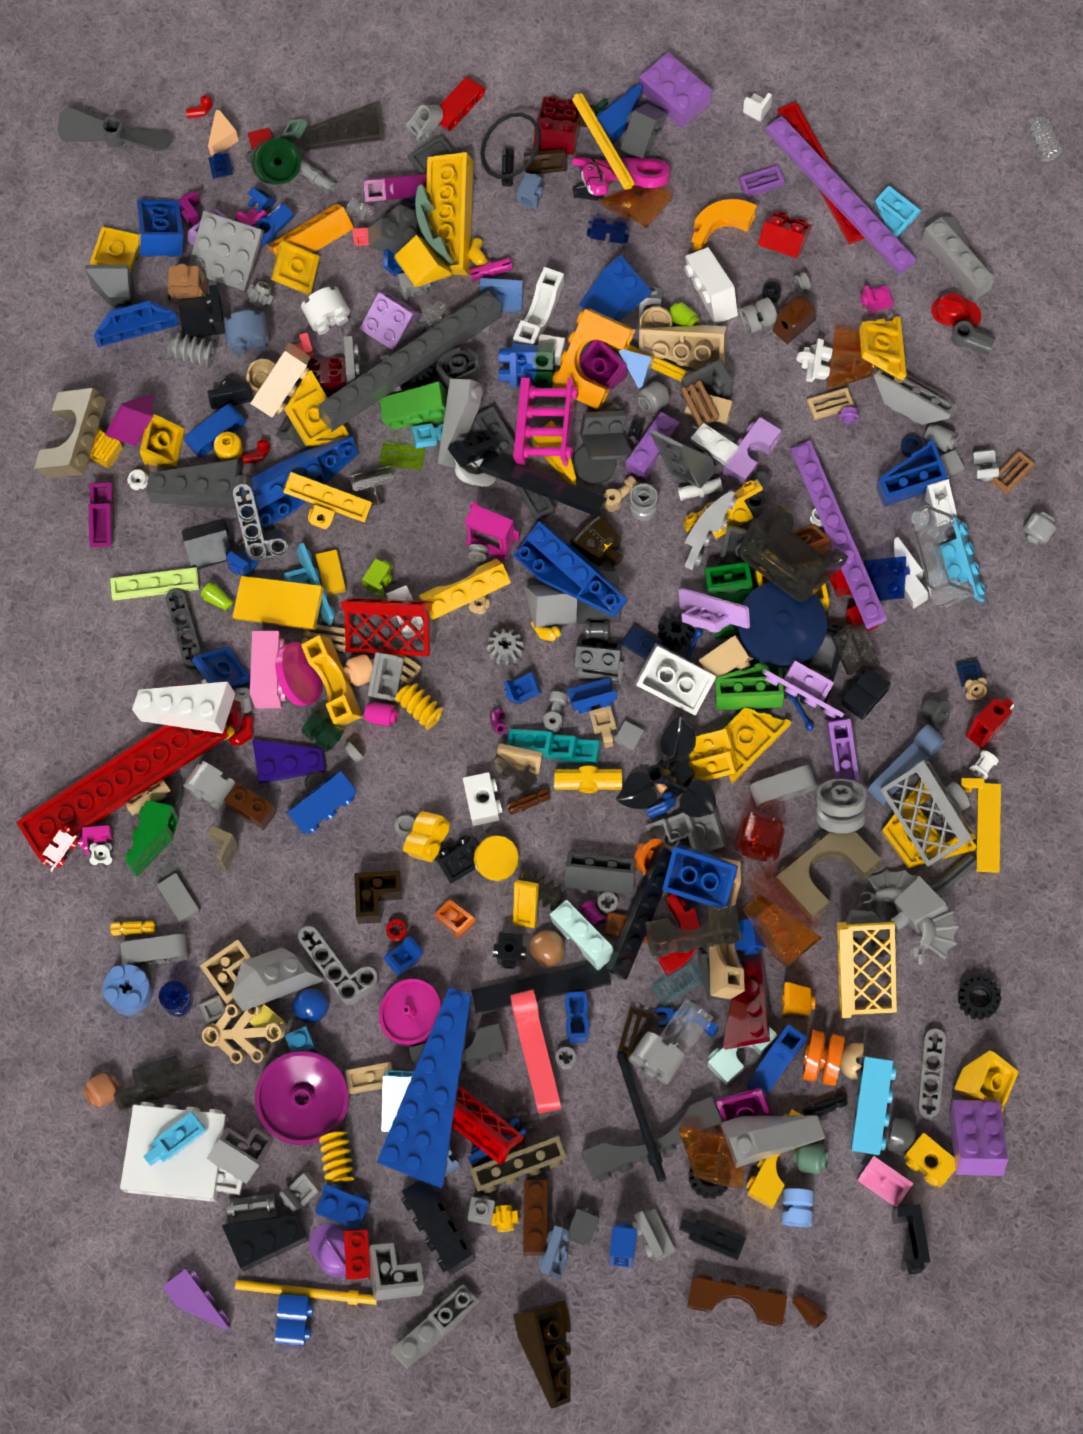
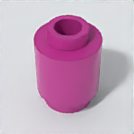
[364,702,398,727]

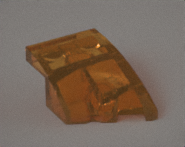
[599,185,673,228]
[826,328,874,389]
[679,1126,746,1189]

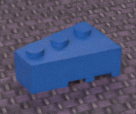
[877,439,948,507]

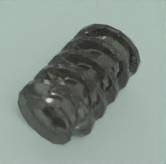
[518,867,566,912]

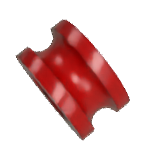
[386,919,407,942]

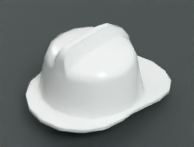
[454,458,496,487]

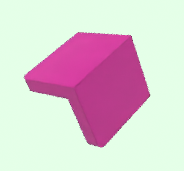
[234,209,267,227]

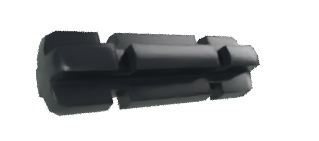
[502,148,514,187]
[803,1093,848,1116]

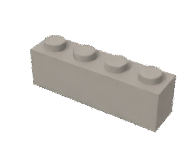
[922,217,994,300]

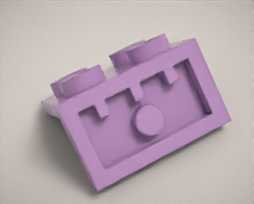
[360,292,422,350]

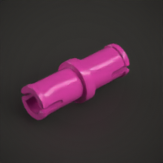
[469,257,513,282]

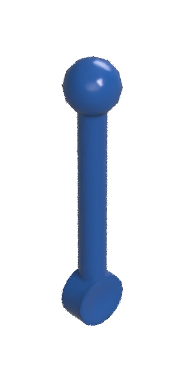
[685,628,703,660]
[787,694,814,731]

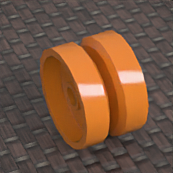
[802,1030,845,1087]

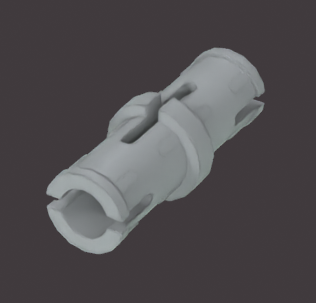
[299,160,336,194]

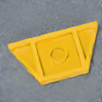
[859,316,906,380]
[284,370,349,446]
[724,707,792,784]

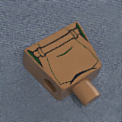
[168,264,208,301]

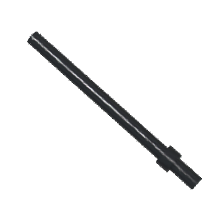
[617,1053,666,1182]

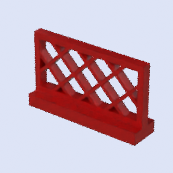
[341,598,432,656]

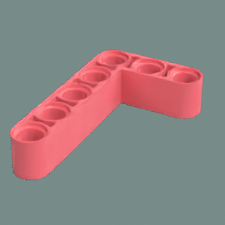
[510,990,561,1114]

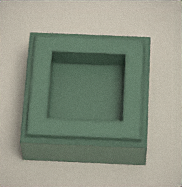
[282,119,308,141]

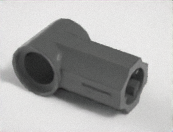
[951,321,996,355]
[745,471,771,518]

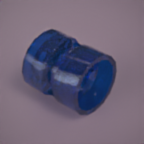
[159,981,193,1017]

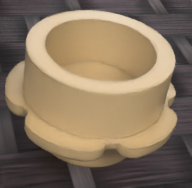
[469,595,490,614]

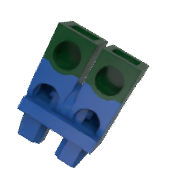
[498,343,555,388]

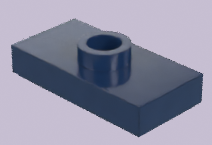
[622,626,671,660]

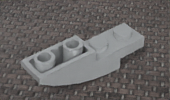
[684,490,737,570]
[391,1284,479,1369]

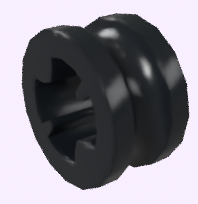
[762,281,781,303]
[628,419,645,440]

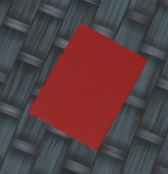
[247,127,272,151]

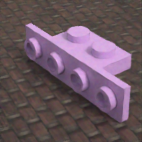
[678,588,750,632]
[762,660,844,719]

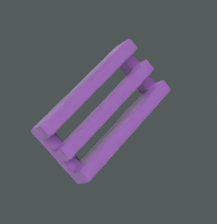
[739,165,785,198]

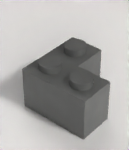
[620,104,668,159]
[368,205,417,253]

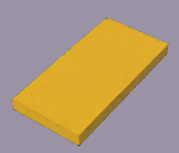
[232,576,324,630]

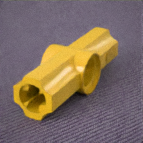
[554,766,622,793]

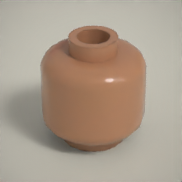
[83,1073,120,1108]

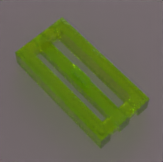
[380,443,426,471]

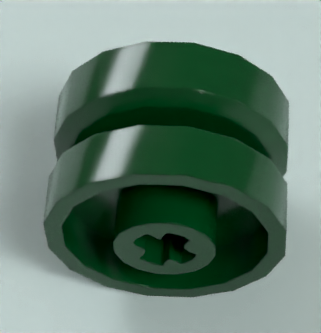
[251,138,301,185]

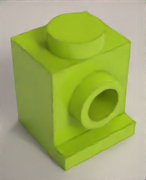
[362,558,393,597]

